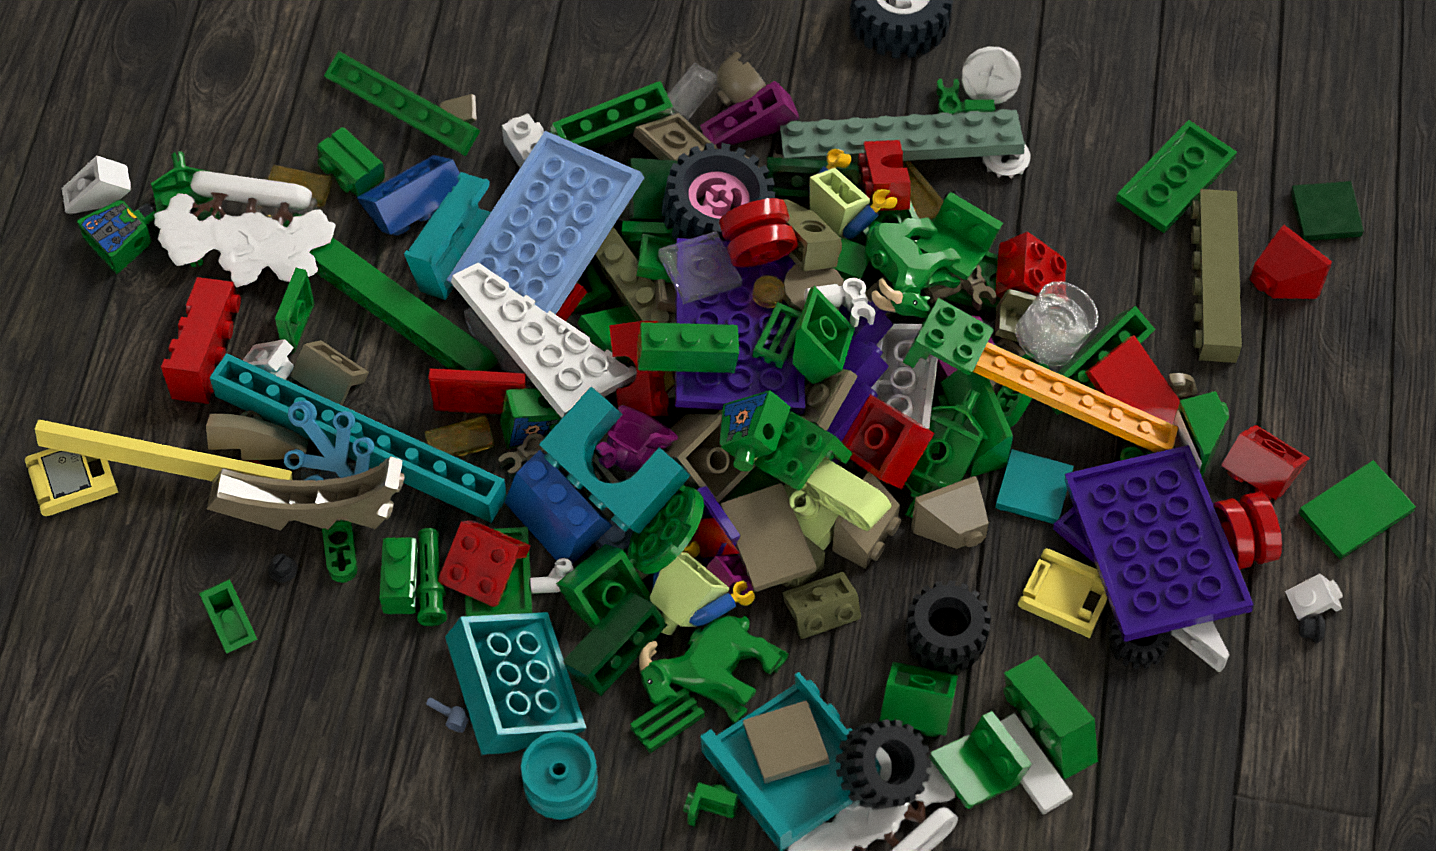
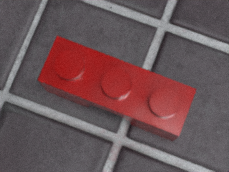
[858,140,911,211]
[609,321,669,418]

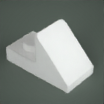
[243,339,294,380]

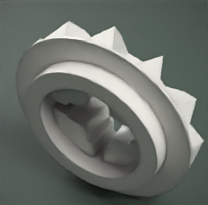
[982,145,1030,179]

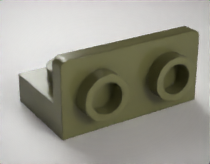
[782,572,861,639]

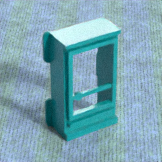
[404,172,491,300]

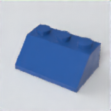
[357,155,460,236]
[504,450,613,564]

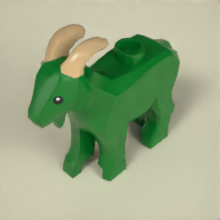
[865,217,961,318]
[639,615,789,724]

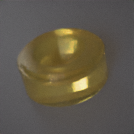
[752,275,785,308]

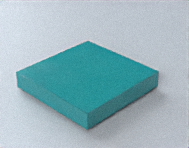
[995,449,1074,524]

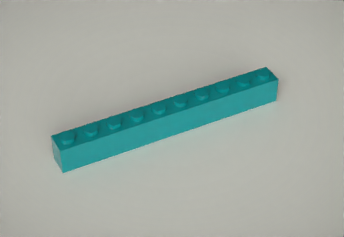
[210,353,507,523]

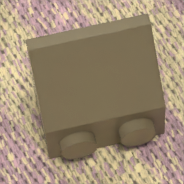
[832,472,901,569]

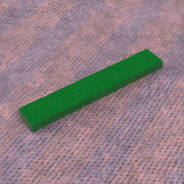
[324,51,480,157]

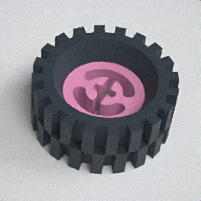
[662,143,775,242]

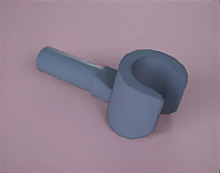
[426,698,468,733]

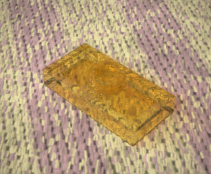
[268,165,332,206]
[425,415,495,457]

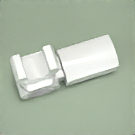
[804,278,875,327]

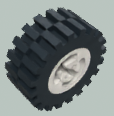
[849,0,953,58]

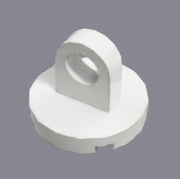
[962,47,1021,105]

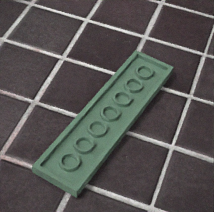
[780,109,1025,162]

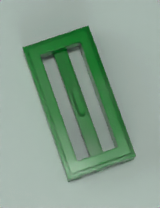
[752,302,802,369]
[630,688,705,753]

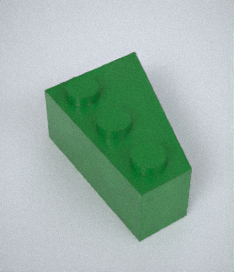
[1003,655,1098,780]

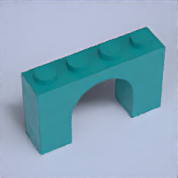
[539,387,691,534]

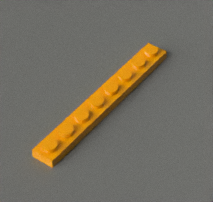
[973,343,1178,453]

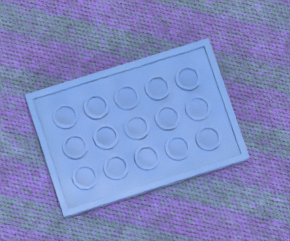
[447,131,644,315]

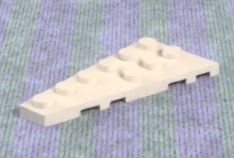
[451,263,637,418]

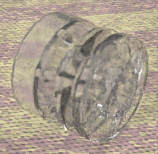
[1016,282,1098,366]

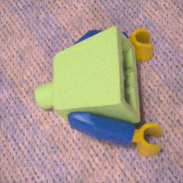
[808,149,897,239]
[650,541,755,635]

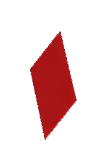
[690,518,739,558]

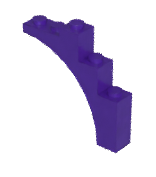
[827,300,894,465]

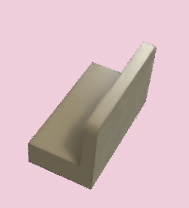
[291,340,369,405]

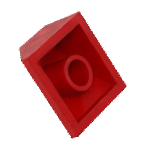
[1249,225,1332,299]

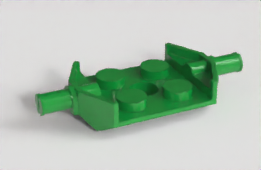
[151,151,221,267]
[905,388,988,518]

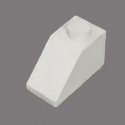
[62,156,131,214]

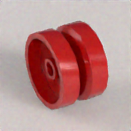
[719,198,798,268]
[1213,491,1282,569]

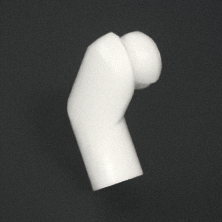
[530,558,574,594]

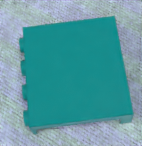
[700,672,881,851]

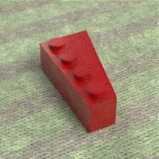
[161,277,241,404]

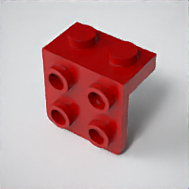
[995,231,1067,304]

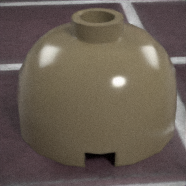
[717,51,767,107]

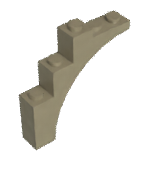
[207,456,404,531]

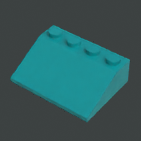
[445,612,586,755]

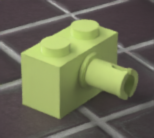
[784,485,839,551]

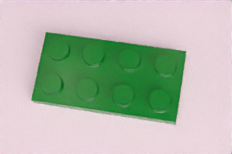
[1116,120,1237,233]

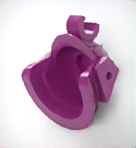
[595,405,678,472]

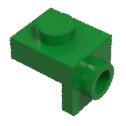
[683,782,738,827]

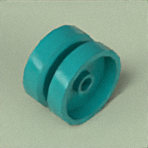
[521,731,598,820]

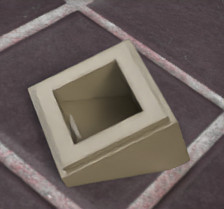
[440,94,476,124]

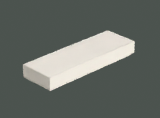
[1000,713,1073,815]

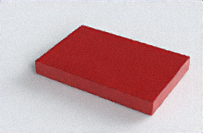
[1085,335,1180,449]
[429,368,527,414]

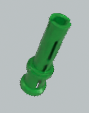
[416,528,447,626]

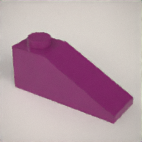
[700,81,799,149]

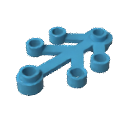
[284,400,374,480]

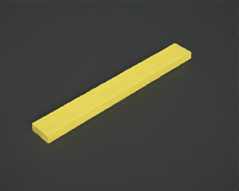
[35,420,292,481]

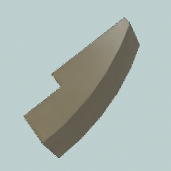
[206,414,309,460]

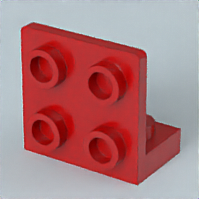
[438,520,531,607]

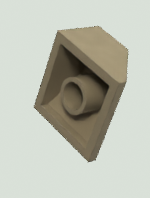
[911,476,989,549]

